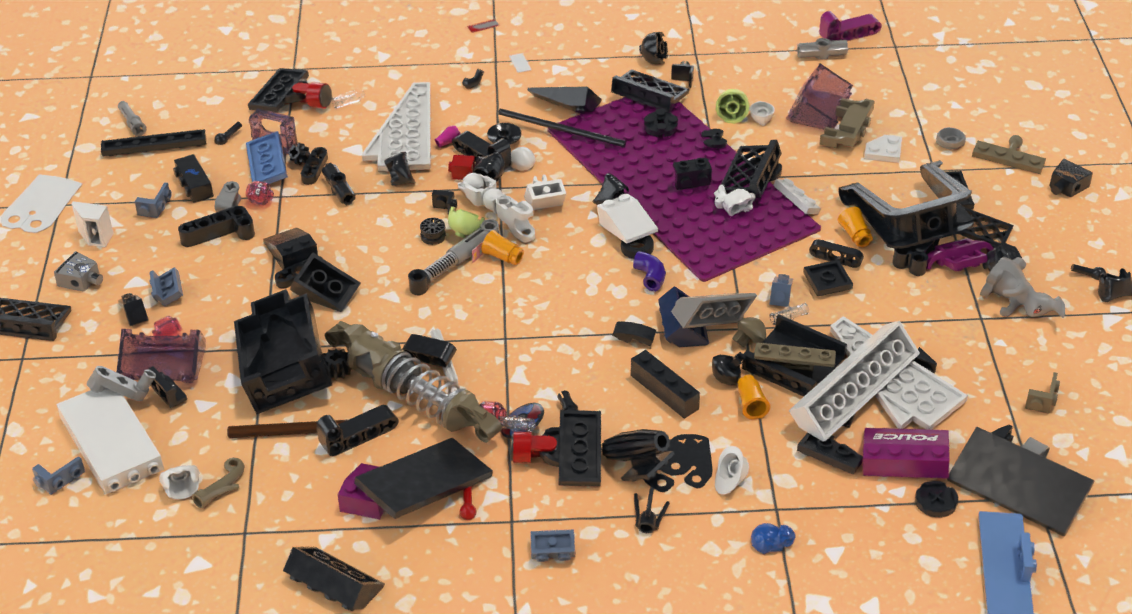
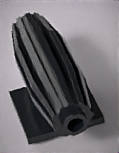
[601,429,674,482]

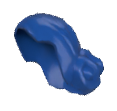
[751,523,796,554]

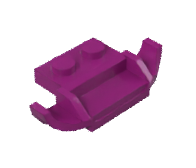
[926,238,993,271]

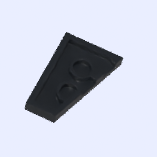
[797,432,863,475]

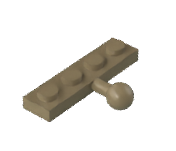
[972,135,1046,174]

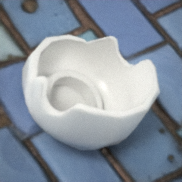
[511,147,536,171]

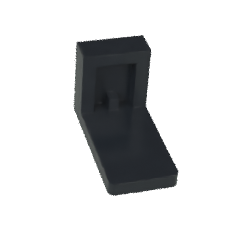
[117,293,149,326]

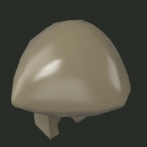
[732,317,766,347]

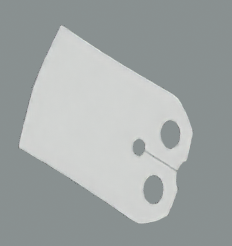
[1,174,83,233]

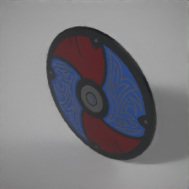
[501,403,544,439]

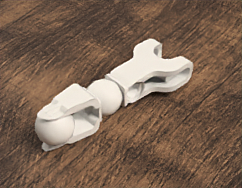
[457,173,536,243]

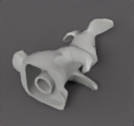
[980,257,1065,318]

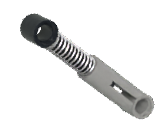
[408,219,499,295]

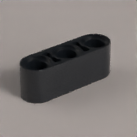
[402,334,457,367]

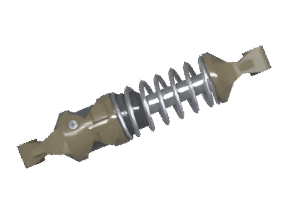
[324,321,502,443]

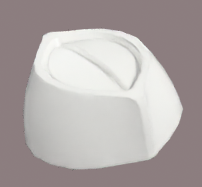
[749,101,775,126]

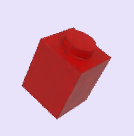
[448,155,475,180]

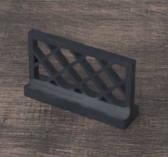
[611,69,689,113]
[721,140,782,198]
[0,297,72,341]

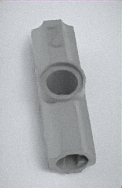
[797,38,848,60]

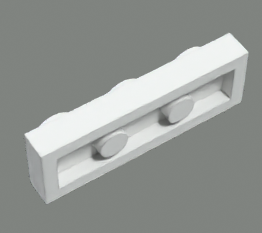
[773,178,821,214]

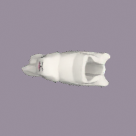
[714,185,756,216]

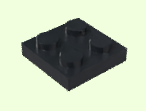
[803,260,853,297]

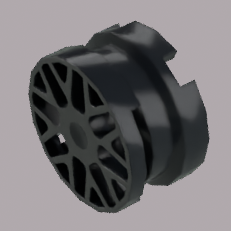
[420,217,446,245]

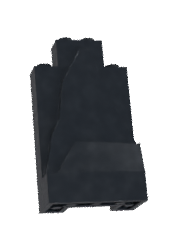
[234,289,333,414]

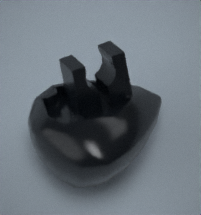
[712,352,745,385]

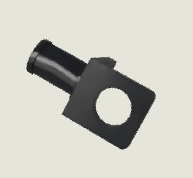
[671,60,694,88]

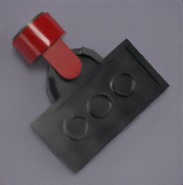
[247,68,332,113]
[511,410,601,486]

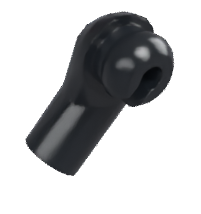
[462,68,485,89]

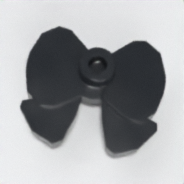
[701,128,727,149]

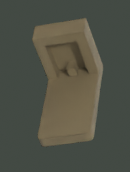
[1025,372,1060,414]

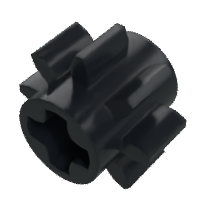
[289,142,310,165]

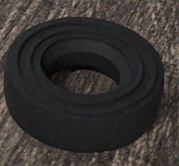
[621,235,654,259]

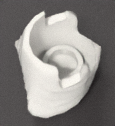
[159,465,200,500]

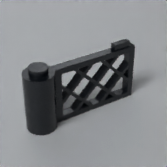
[959,202,1014,249]

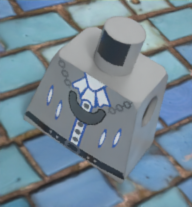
[54,251,103,291]

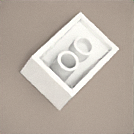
[597,194,658,243]

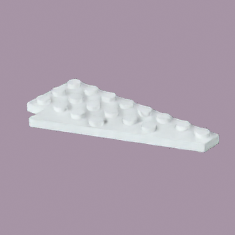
[362,82,431,171]
[830,316,968,429]

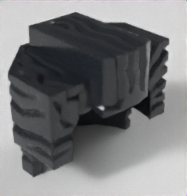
[982,243,1022,271]

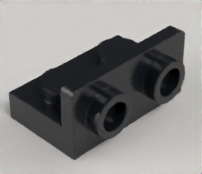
[148,366,187,408]

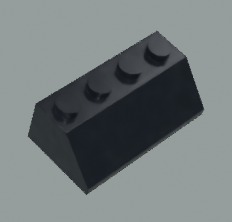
[283,546,385,611]

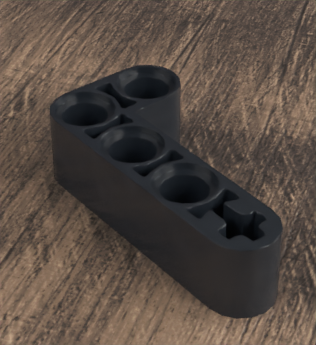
[452,130,511,169]
[178,206,255,247]
[316,405,399,456]

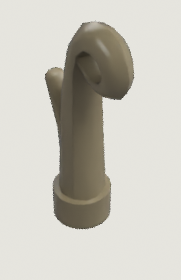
[192,457,245,509]

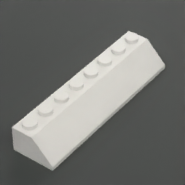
[788,320,920,441]

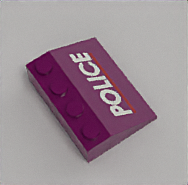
[863,428,949,479]

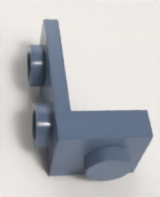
[135,182,172,218]
[769,274,793,307]
[32,457,85,495]

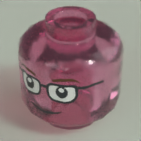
[246,180,274,206]

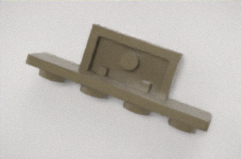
[754,343,836,371]

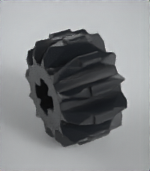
[322,348,352,381]

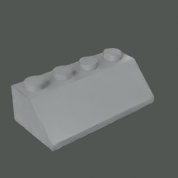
[671,293,757,328]

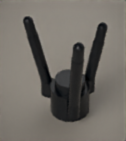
[634,487,670,533]

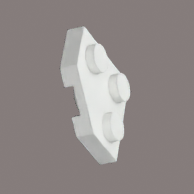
[864,135,902,163]

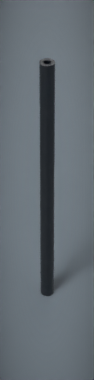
[498,108,626,148]

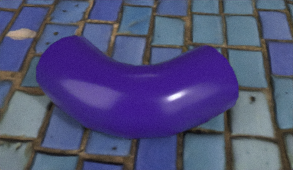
[633,251,666,291]

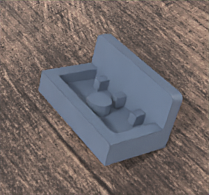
[149,267,183,307]
[530,529,575,562]

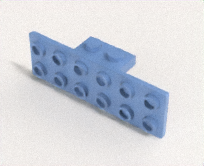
[978,511,1037,614]

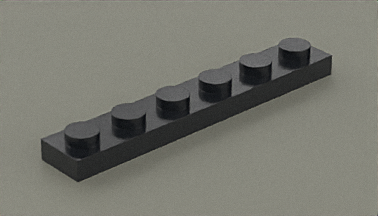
[101,129,207,157]

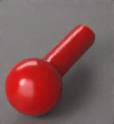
[459,486,477,520]

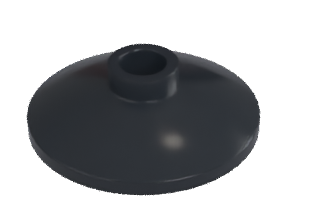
[487,123,522,144]

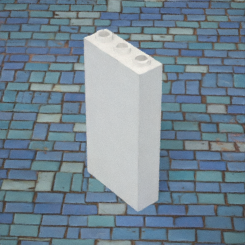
[56,387,164,495]

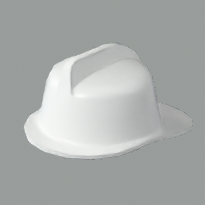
[715,446,749,495]

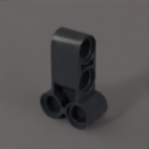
[892,239,940,276]

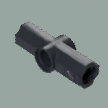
[322,163,356,205]

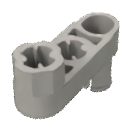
[86,366,156,402]

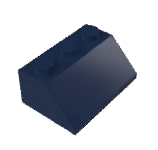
[658,286,709,347]

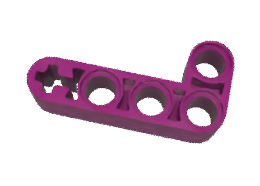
[819,11,882,41]

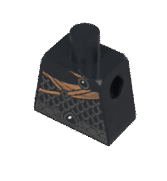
[1049,159,1093,197]

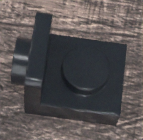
[432,190,458,214]

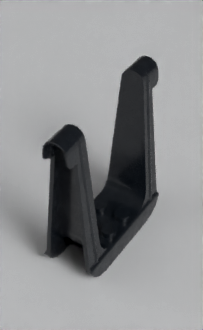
[838,160,974,249]

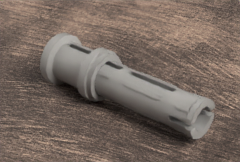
[118,101,147,136]

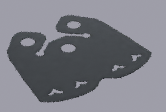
[643,434,713,492]

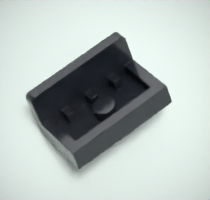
[673,157,712,190]

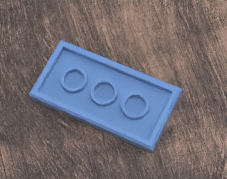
[246,131,288,189]

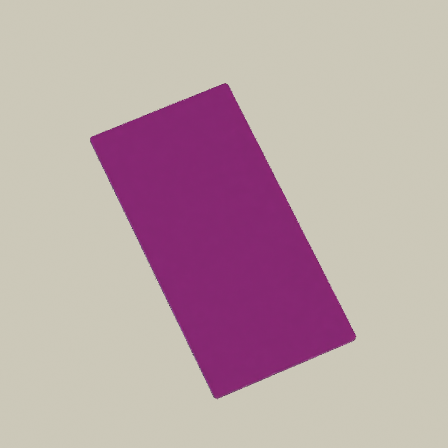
[547,97,821,282]

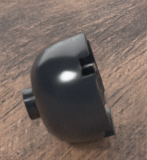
[639,31,668,64]

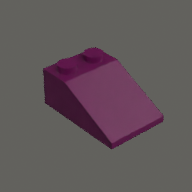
[337,463,384,520]

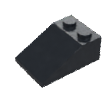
[263,227,318,270]
[290,253,361,312]

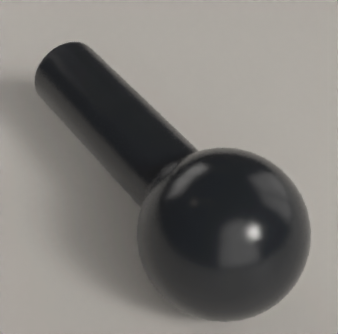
[214,121,242,145]
[1070,264,1106,280]

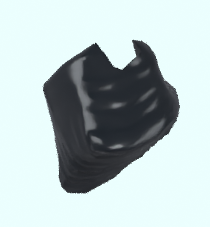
[384,152,416,186]
[473,152,505,183]
[592,173,629,205]
[1098,268,1132,302]

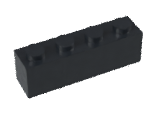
[630,350,700,419]

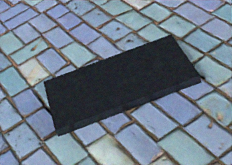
[947,426,1094,537]
[354,437,493,519]

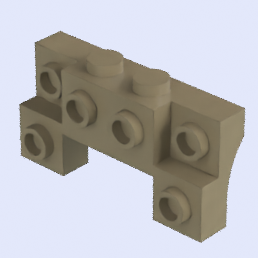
[820,98,875,148]

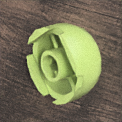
[716,88,750,124]
[448,206,485,238]

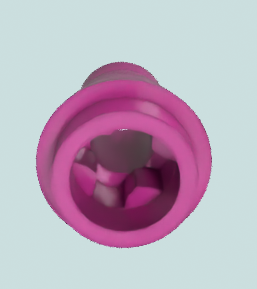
[435,125,461,148]

